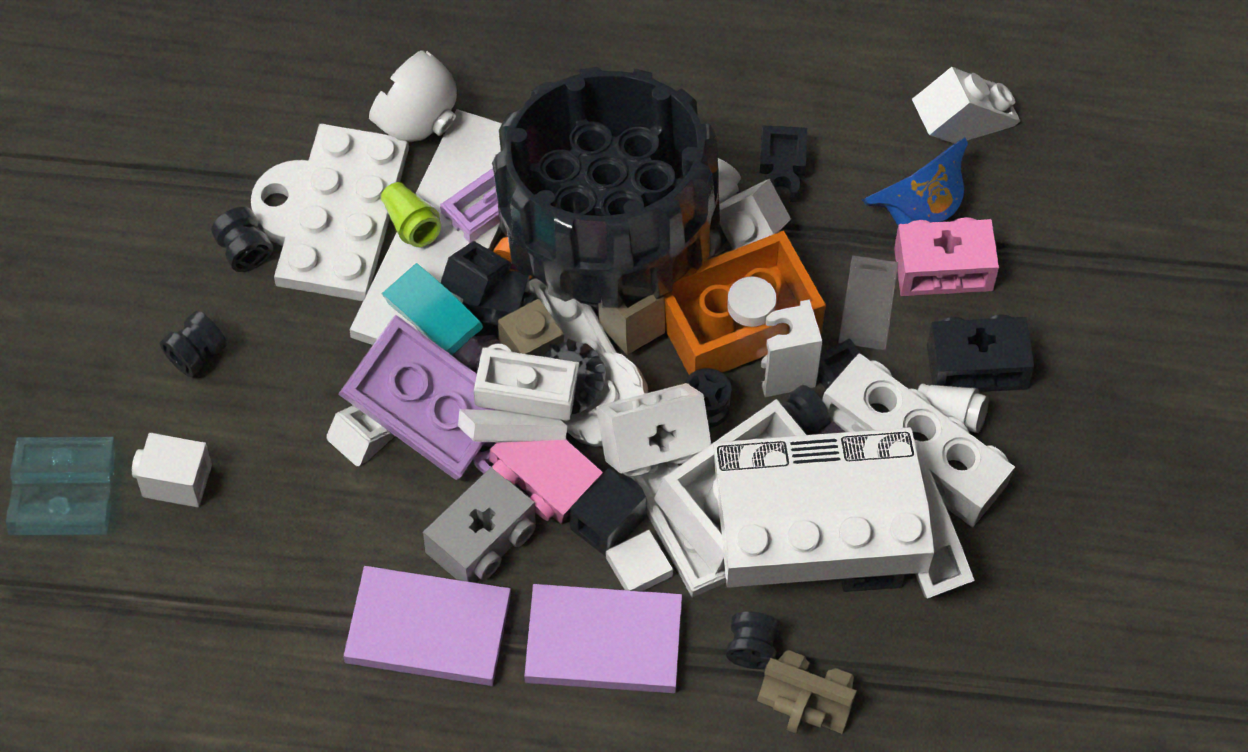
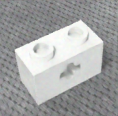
[596,383,711,476]

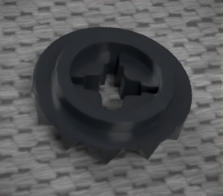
[542,338,606,415]

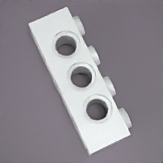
[822,353,1015,527]

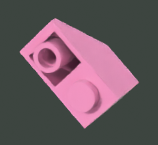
[489,440,603,524]

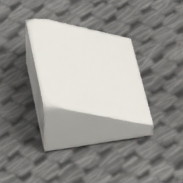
[327,405,395,466]

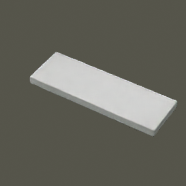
[350,109,502,345]

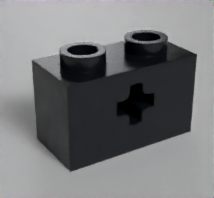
[927,314,1034,392]

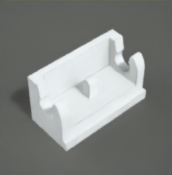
[761,299,822,397]

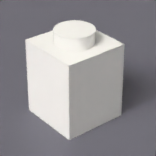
[132,433,212,507]

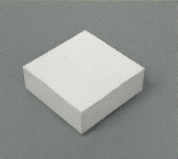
[606,530,673,591]

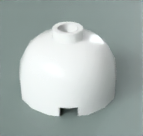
[369,50,457,142]

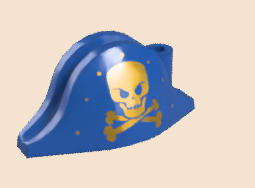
[862,137,968,226]

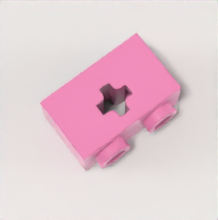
[894,218,999,296]

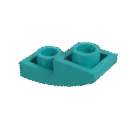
[381,263,483,355]

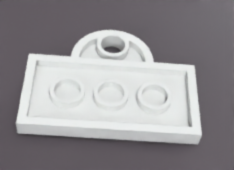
[251,124,409,301]

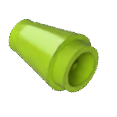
[381,182,442,247]

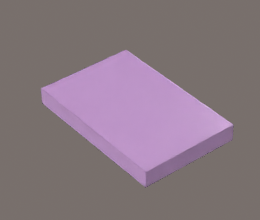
[339,315,495,480]
[343,566,511,686]
[524,584,682,693]

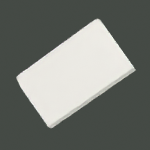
[474,348,579,421]

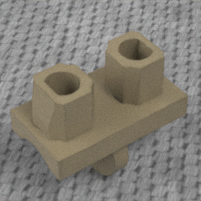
[757,650,857,734]

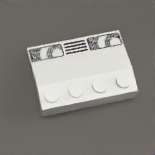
[713,427,934,587]

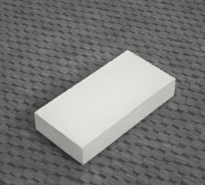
[458,409,567,442]

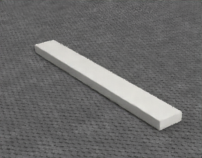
[529,278,726,598]

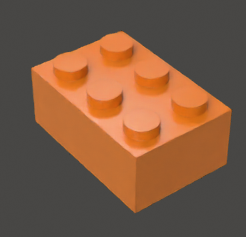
[664,231,826,375]

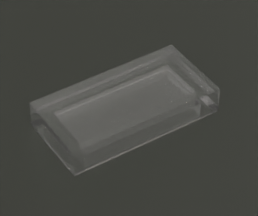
[839,255,898,350]

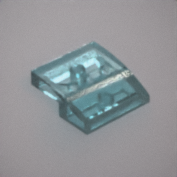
[6,437,115,535]

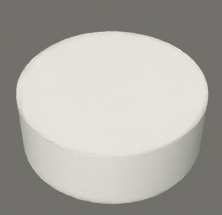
[727,277,776,327]

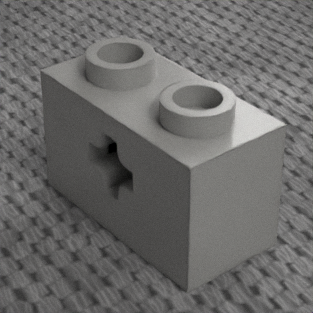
[423,467,536,583]

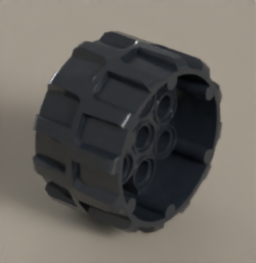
[492,67,720,308]

